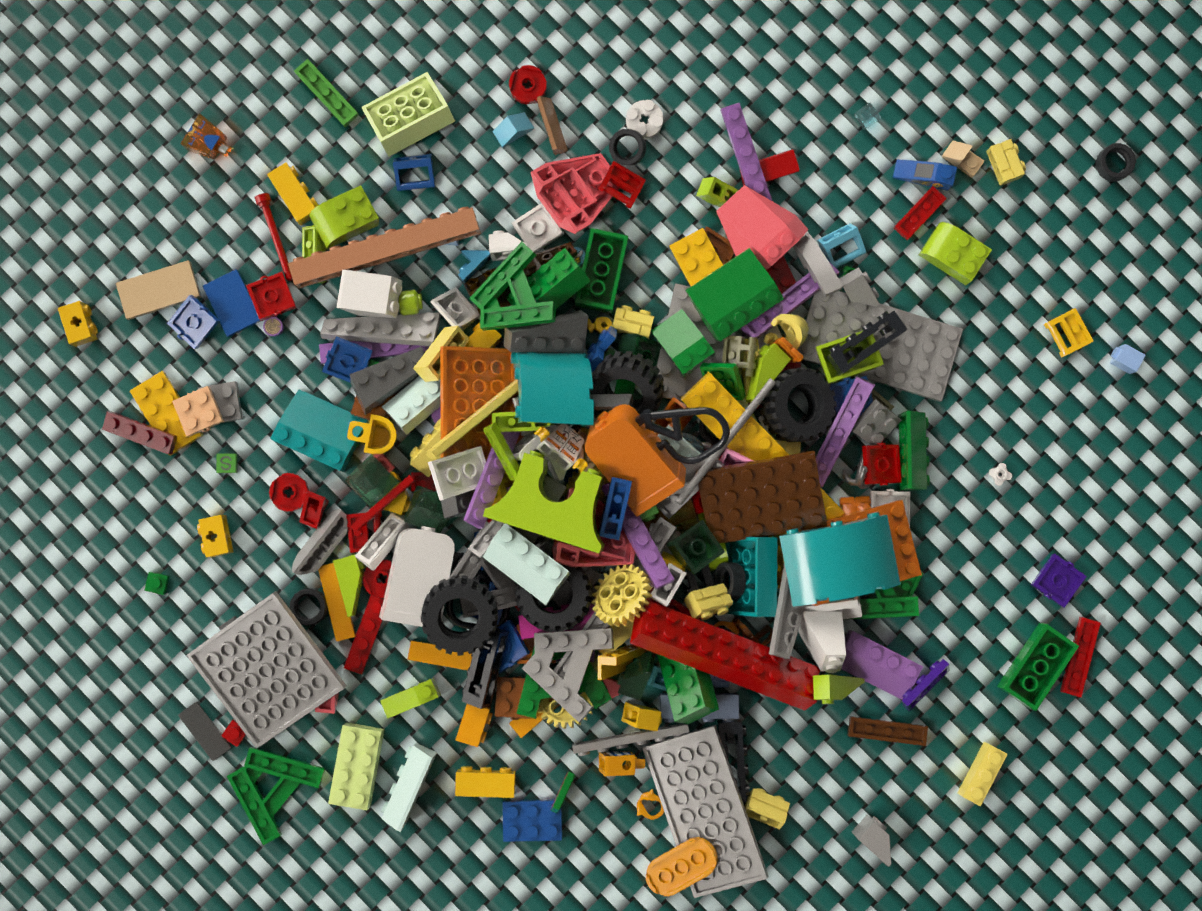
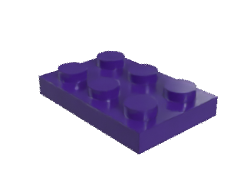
[902,659,950,712]

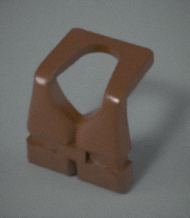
[732,617,773,646]

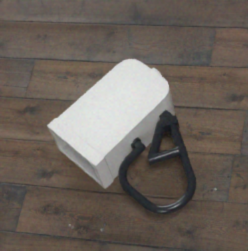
[379,526,510,629]

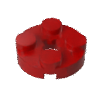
[509,65,547,104]
[269,473,309,512]
[363,560,392,598]

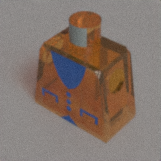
[181,114,231,160]

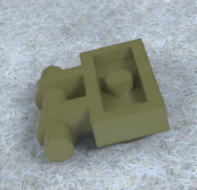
[722,335,758,377]

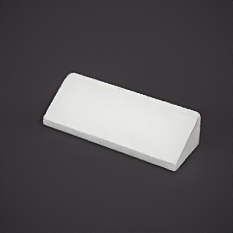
[355,513,409,571]

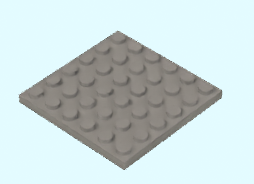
[186,591,347,749]

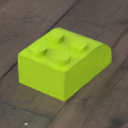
[309,185,379,249]
[918,222,992,285]
[815,331,884,384]

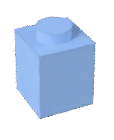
[1110,344,1146,374]

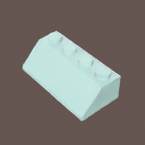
[382,376,441,435]
[483,523,571,605]
[381,743,437,832]

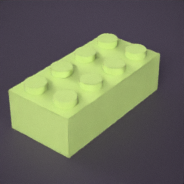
[328,723,385,810]

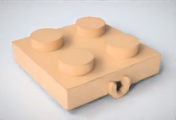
[172,386,224,437]

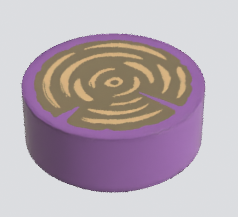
[263,317,284,337]

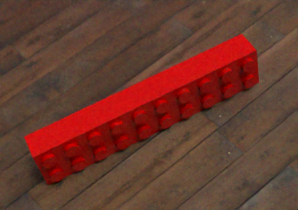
[630,599,820,711]

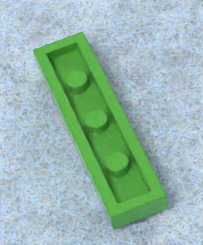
[294,59,359,127]

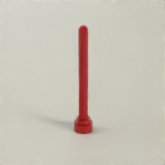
[254,193,293,281]

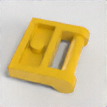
[1043,308,1093,358]

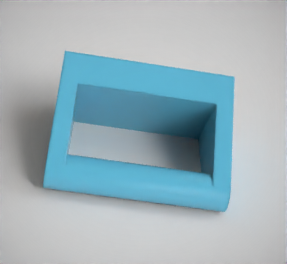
[817,223,866,268]

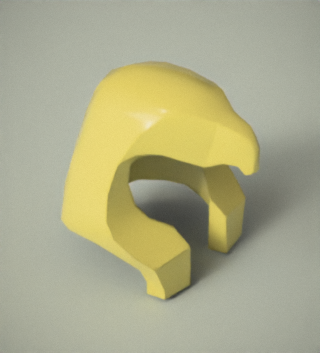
[763,314,809,349]

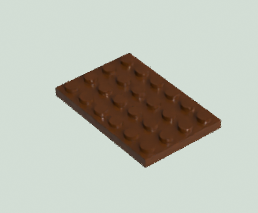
[696,451,827,545]

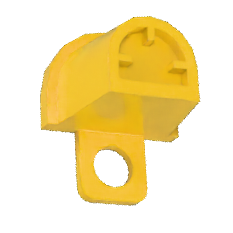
[347,414,397,454]

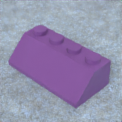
[841,630,923,700]

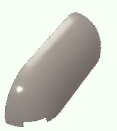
[292,509,348,575]

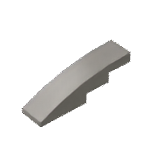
[793,231,843,297]

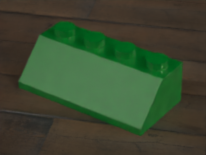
[898,411,930,491]

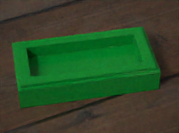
[550,771,575,813]

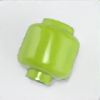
[398,290,423,316]

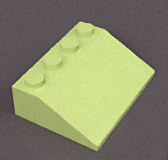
[361,72,455,157]

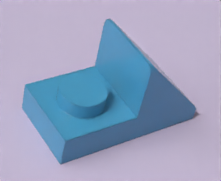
[458,250,491,283]

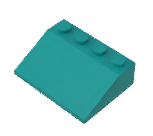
[270,389,368,472]
[725,537,778,617]

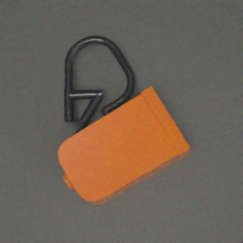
[585,404,730,517]

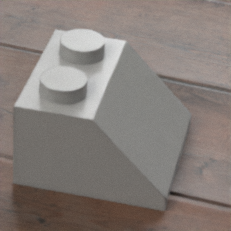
[852,815,891,867]

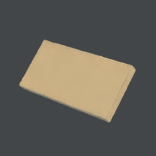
[116,260,201,320]

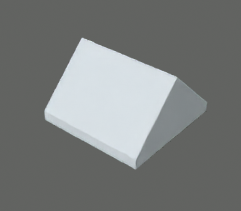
[431,287,480,331]

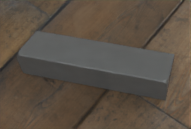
[178,702,232,761]

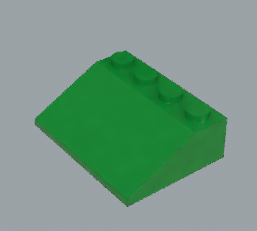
[685,248,784,341]

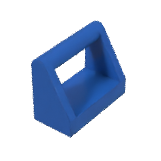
[393,154,435,191]

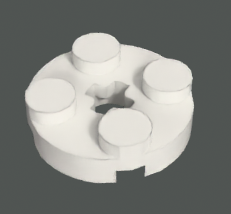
[626,100,663,139]

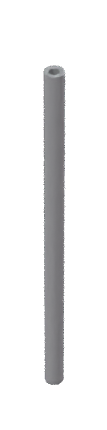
[675,378,776,505]

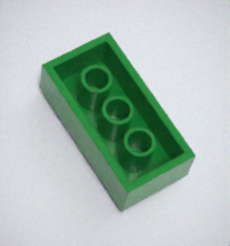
[575,228,629,314]
[506,248,591,309]
[997,623,1079,711]
[657,654,719,724]

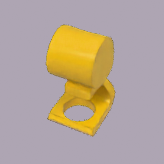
[587,317,612,335]

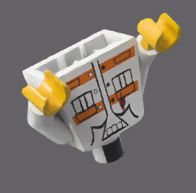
[534,424,588,473]

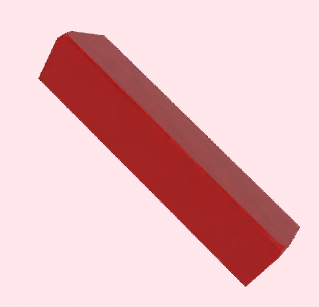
[740,149,800,185]

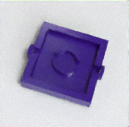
[1031,554,1087,608]

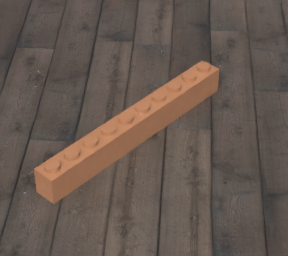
[288,207,481,288]

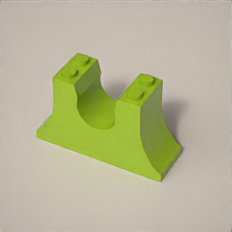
[483,450,605,553]

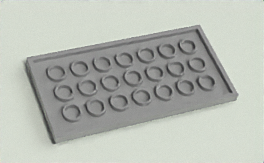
[797,290,963,402]
[642,725,769,898]

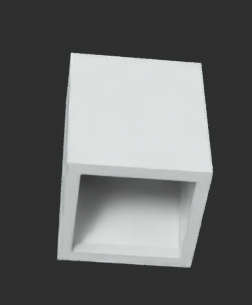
[337,270,402,318]
[798,611,846,673]

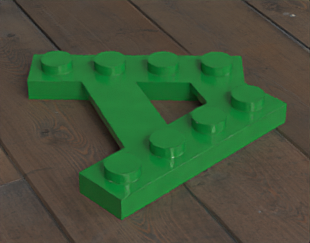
[469,241,556,331]
[843,587,919,620]
[516,646,612,719]
[227,747,325,845]

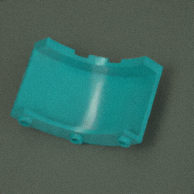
[511,352,594,426]
[779,512,901,606]

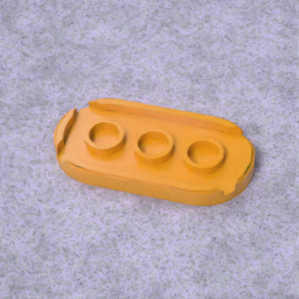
[646,837,718,897]

